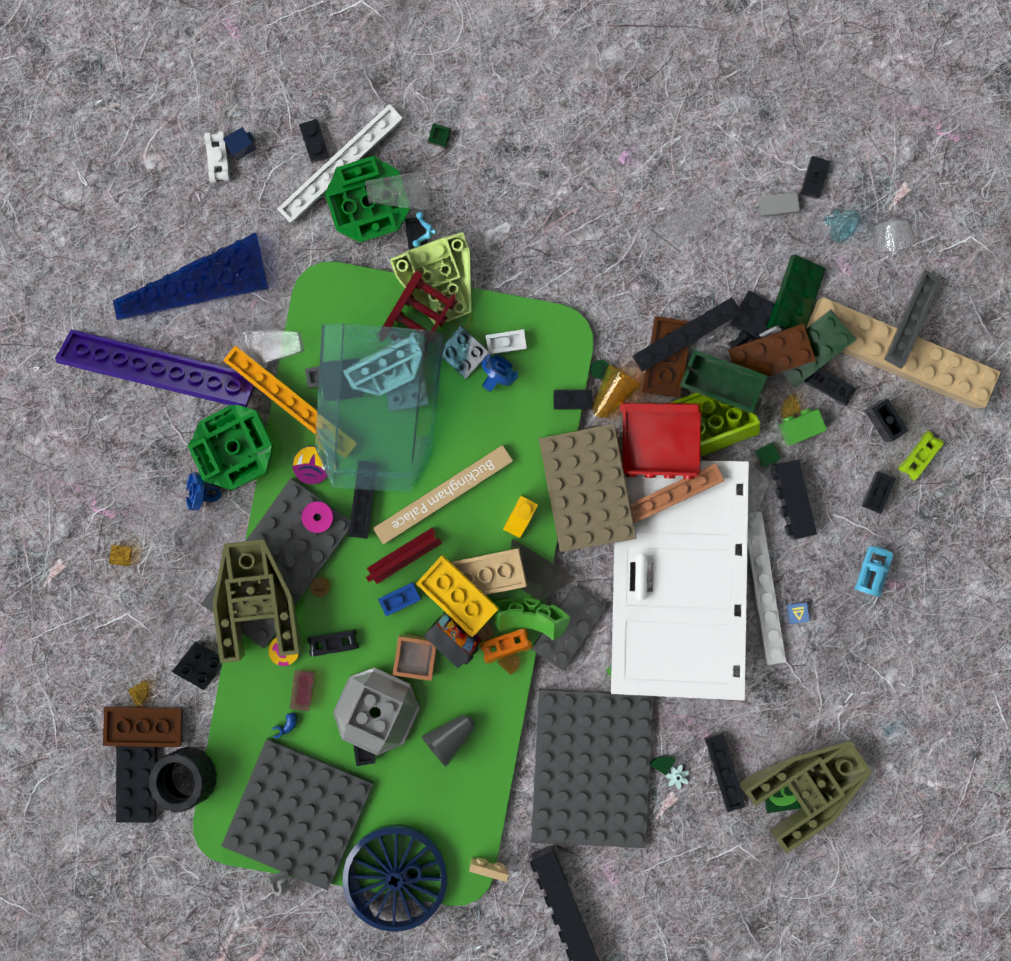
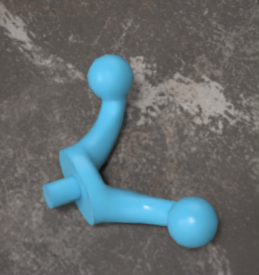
[413,212,436,247]

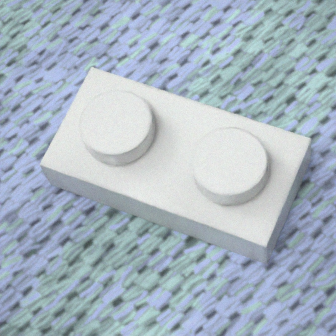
[486,329,527,355]

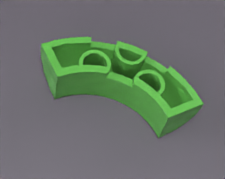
[491,598,570,641]

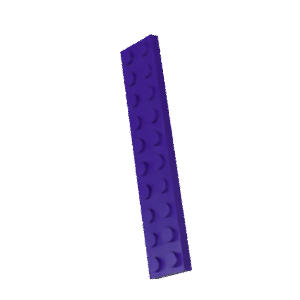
[55,329,255,408]

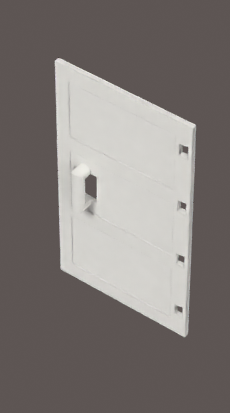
[611,460,749,700]

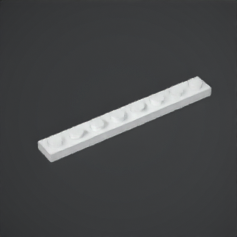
[277,104,403,225]
[747,511,786,665]

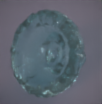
[824,208,861,243]

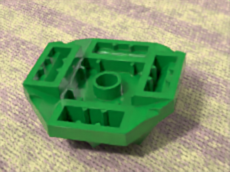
[188,405,274,491]

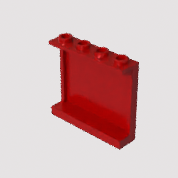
[620,402,702,479]

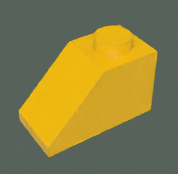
[503,495,538,538]

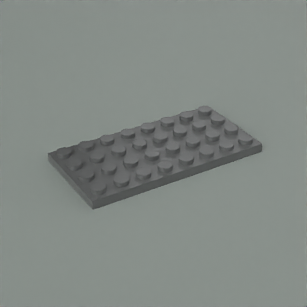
[201,478,350,648]

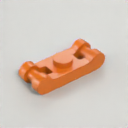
[480,628,533,664]

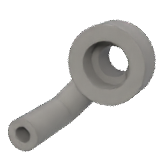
[266,870,289,896]

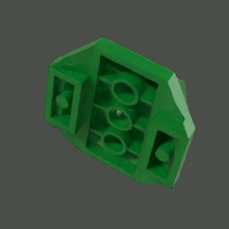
[325,156,411,243]

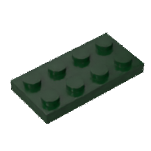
[767,254,826,330]
[781,309,857,388]

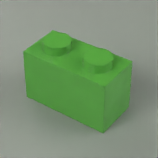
[778,407,827,445]

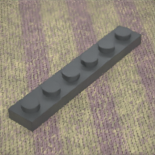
[884,270,942,369]

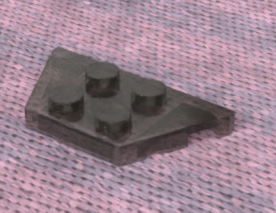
[511,539,576,601]

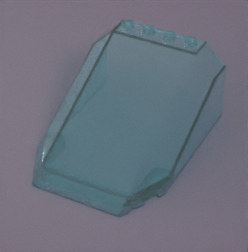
[315,324,443,492]

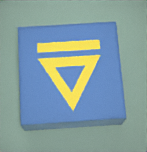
[787,602,810,624]

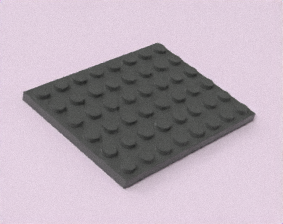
[531,689,653,848]

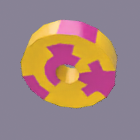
[268,637,300,666]

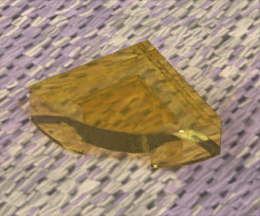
[780,394,801,419]
[128,680,149,707]

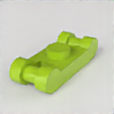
[898,430,944,481]

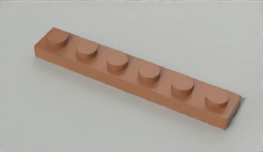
[630,463,724,524]

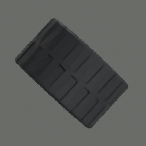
[149,747,217,813]

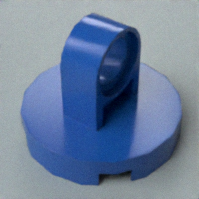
[482,354,518,392]
[186,472,221,511]

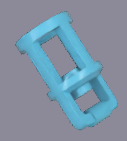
[854,546,893,598]

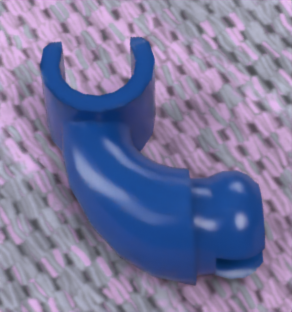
[272,713,297,738]

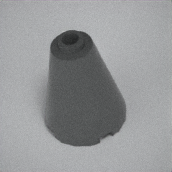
[421,714,476,767]

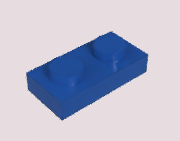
[378,582,421,616]

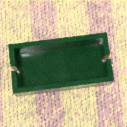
[680,350,770,415]

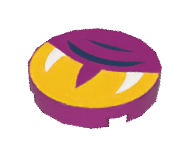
[293,446,332,484]

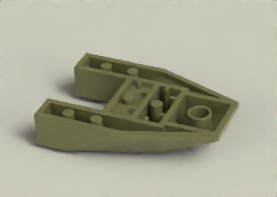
[212,539,303,663]
[739,740,872,854]

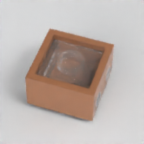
[393,633,437,681]

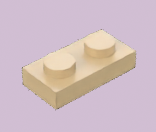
[469,857,509,882]

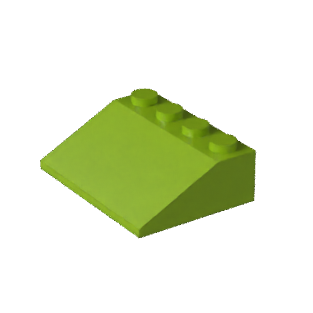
[670,393,760,456]

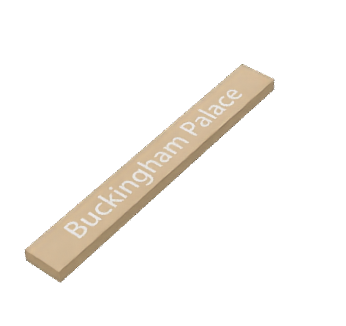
[373,445,513,544]

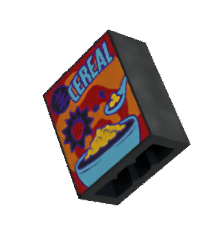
[424,612,482,668]

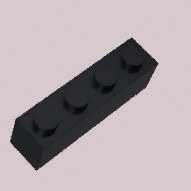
[771,459,817,540]

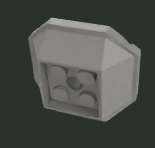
[333,667,420,755]

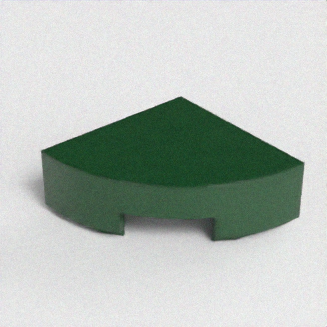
[650,755,676,775]

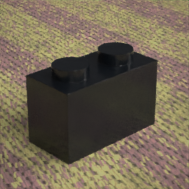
[864,398,909,442]

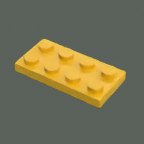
[416,555,499,637]

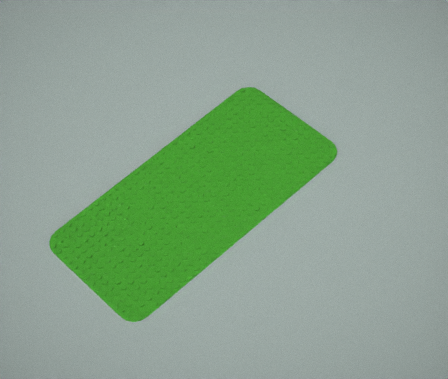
[193,262,593,906]

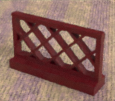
[366,527,442,584]

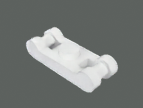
[204,131,231,183]

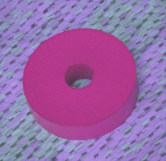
[302,502,334,533]

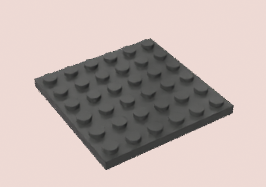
[221,738,373,891]

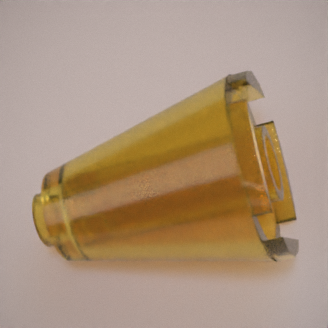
[592,364,641,419]

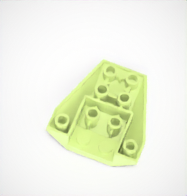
[390,232,471,324]

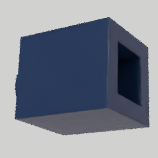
[223,127,256,160]

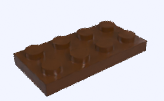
[642,316,689,398]
[728,323,816,377]
[103,706,183,747]

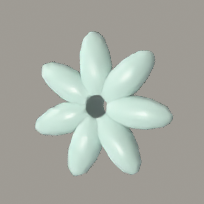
[665,765,689,789]

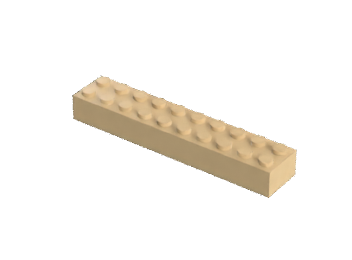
[806,297,1000,409]

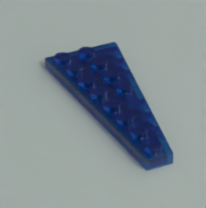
[113,232,269,320]

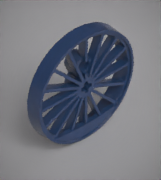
[342,824,447,932]

